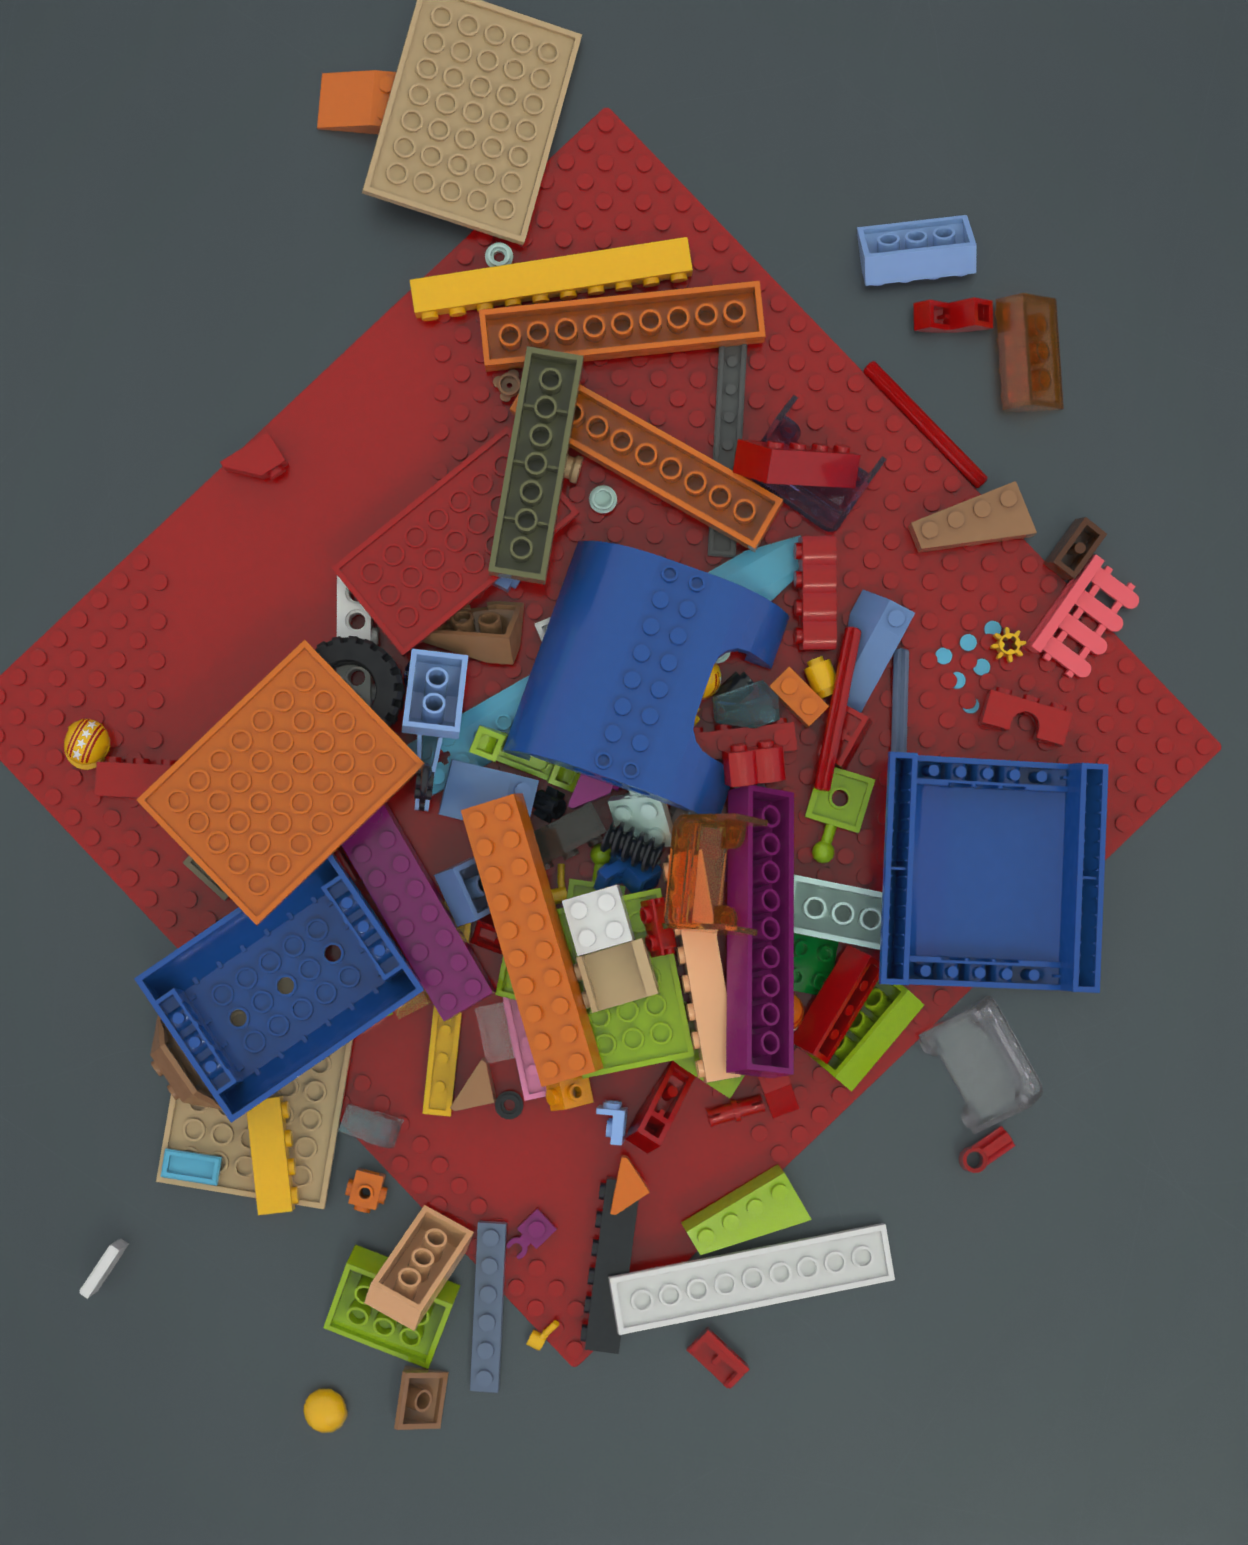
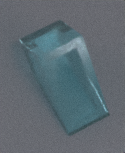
[712,680,780,729]

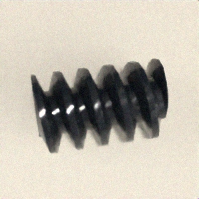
[600,821,665,873]

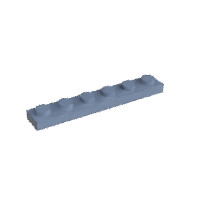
[470,1220,507,1393]

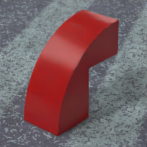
[913,297,993,333]

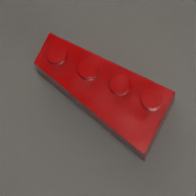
[733,439,861,488]

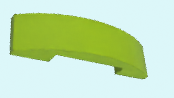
[469,725,581,792]

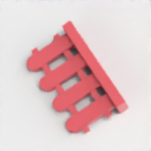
[1024,554,1139,678]

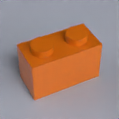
[768,667,829,728]

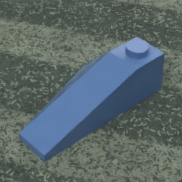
[847,590,915,713]

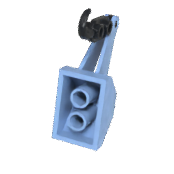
[402,649,468,812]

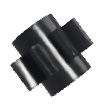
[533,786,566,823]

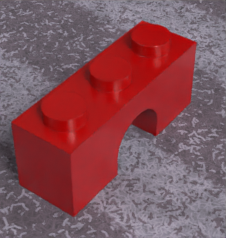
[979,687,1073,747]

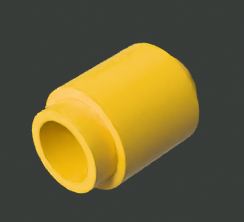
[804,656,836,699]

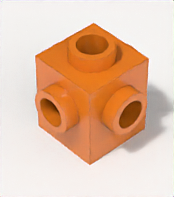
[345,1168,388,1213]

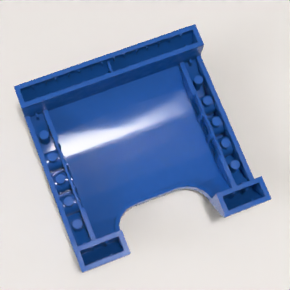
[503,541,790,827]

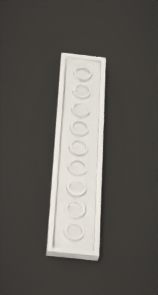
[608,1223,895,1335]

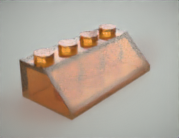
[995,293,1064,412]

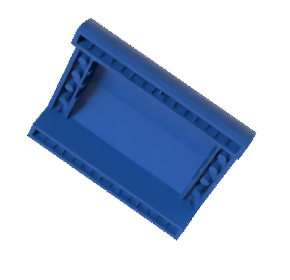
[879,752,1109,993]

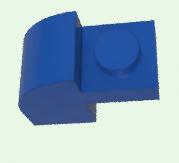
[594,852,663,893]

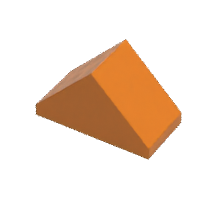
[610,1155,650,1215]

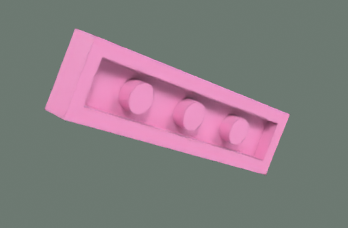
[503,997,547,1101]

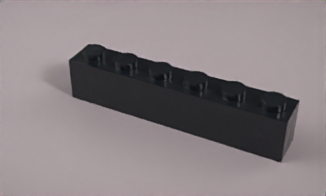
[580,1176,639,1354]

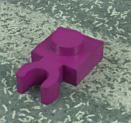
[506,1208,557,1259]

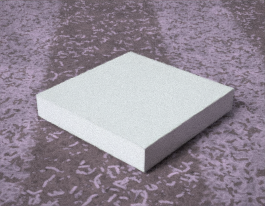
[79,1239,129,1299]

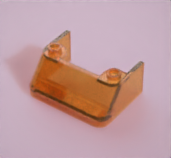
[664,813,768,936]

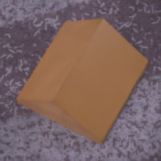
[450,1057,497,1111]
[394,1365,449,1430]

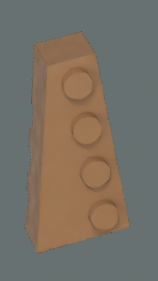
[908,481,1037,553]

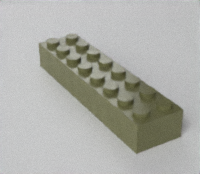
[488,346,584,585]

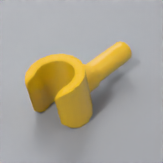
[551,864,567,905]
[526,1320,559,1350]

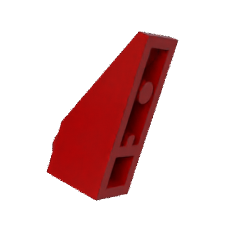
[624,1061,696,1153]

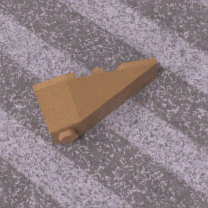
[422,601,524,665]

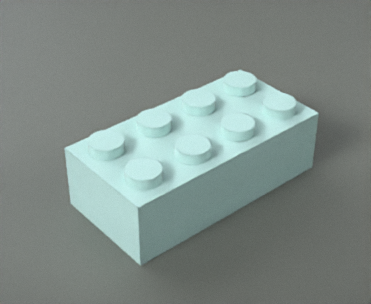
[794,875,882,950]

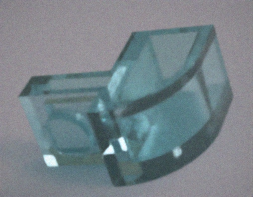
[338,1103,404,1149]

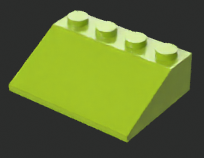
[323,1244,461,1369]

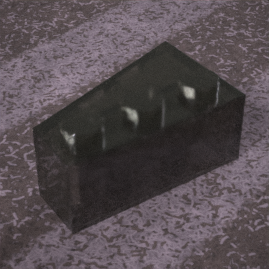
[534,801,607,871]

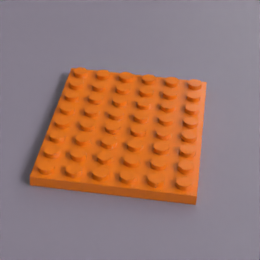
[137,640,425,926]

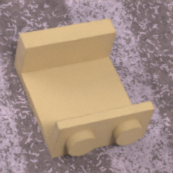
[574,938,660,1013]

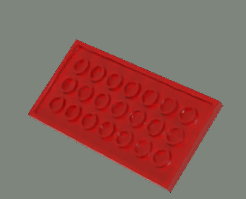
[332,425,579,657]

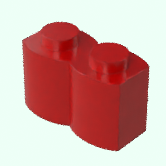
[722,739,786,787]

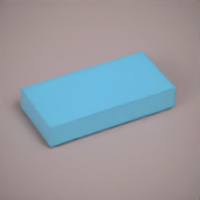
[161,1148,223,1186]

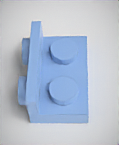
[596,1100,628,1145]

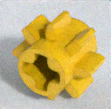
[990,627,1026,663]

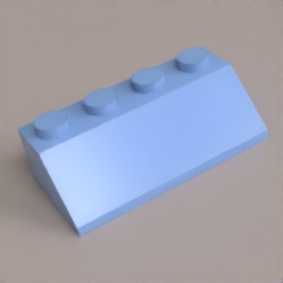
[857,215,976,286]

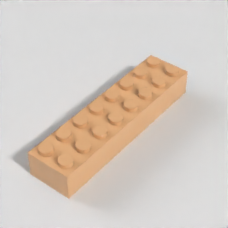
[662,849,741,1083]

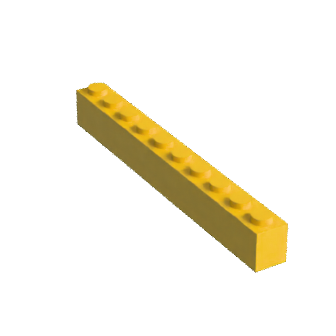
[410,237,693,321]

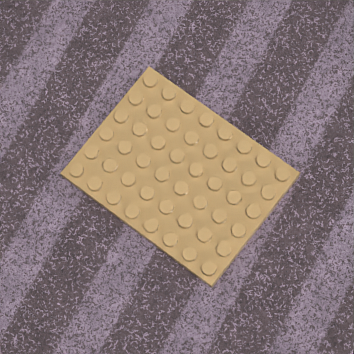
[362,0,582,245]
[156,977,354,1209]

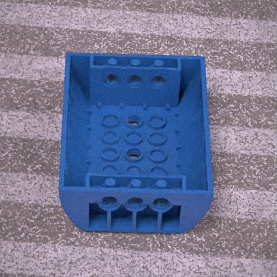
[134,854,424,1123]

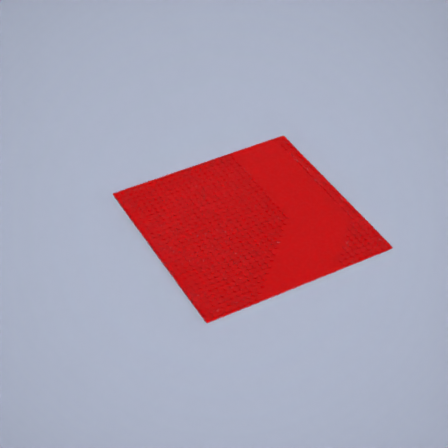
[0,107,1221,1367]

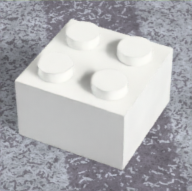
[562,885,635,956]

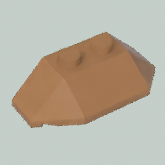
[150,1015,222,1110]

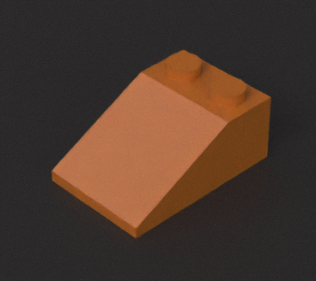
[317,70,396,135]

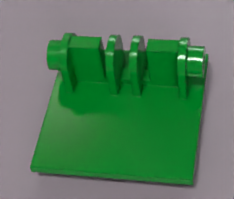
[794,933,839,995]

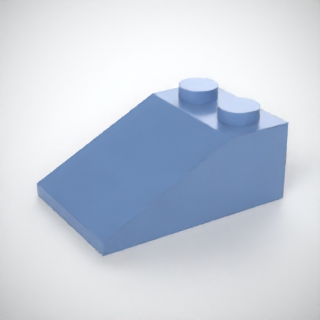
[438,759,539,820]
[434,856,490,927]

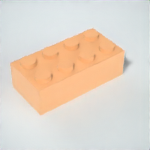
[364,1205,474,1331]

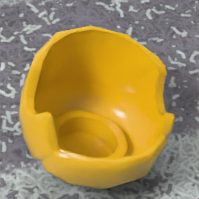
[303,1389,348,1433]

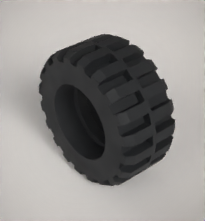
[315,636,405,727]

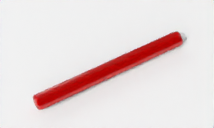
[863,361,988,488]
[814,627,861,792]

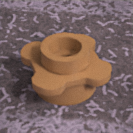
[493,369,521,402]

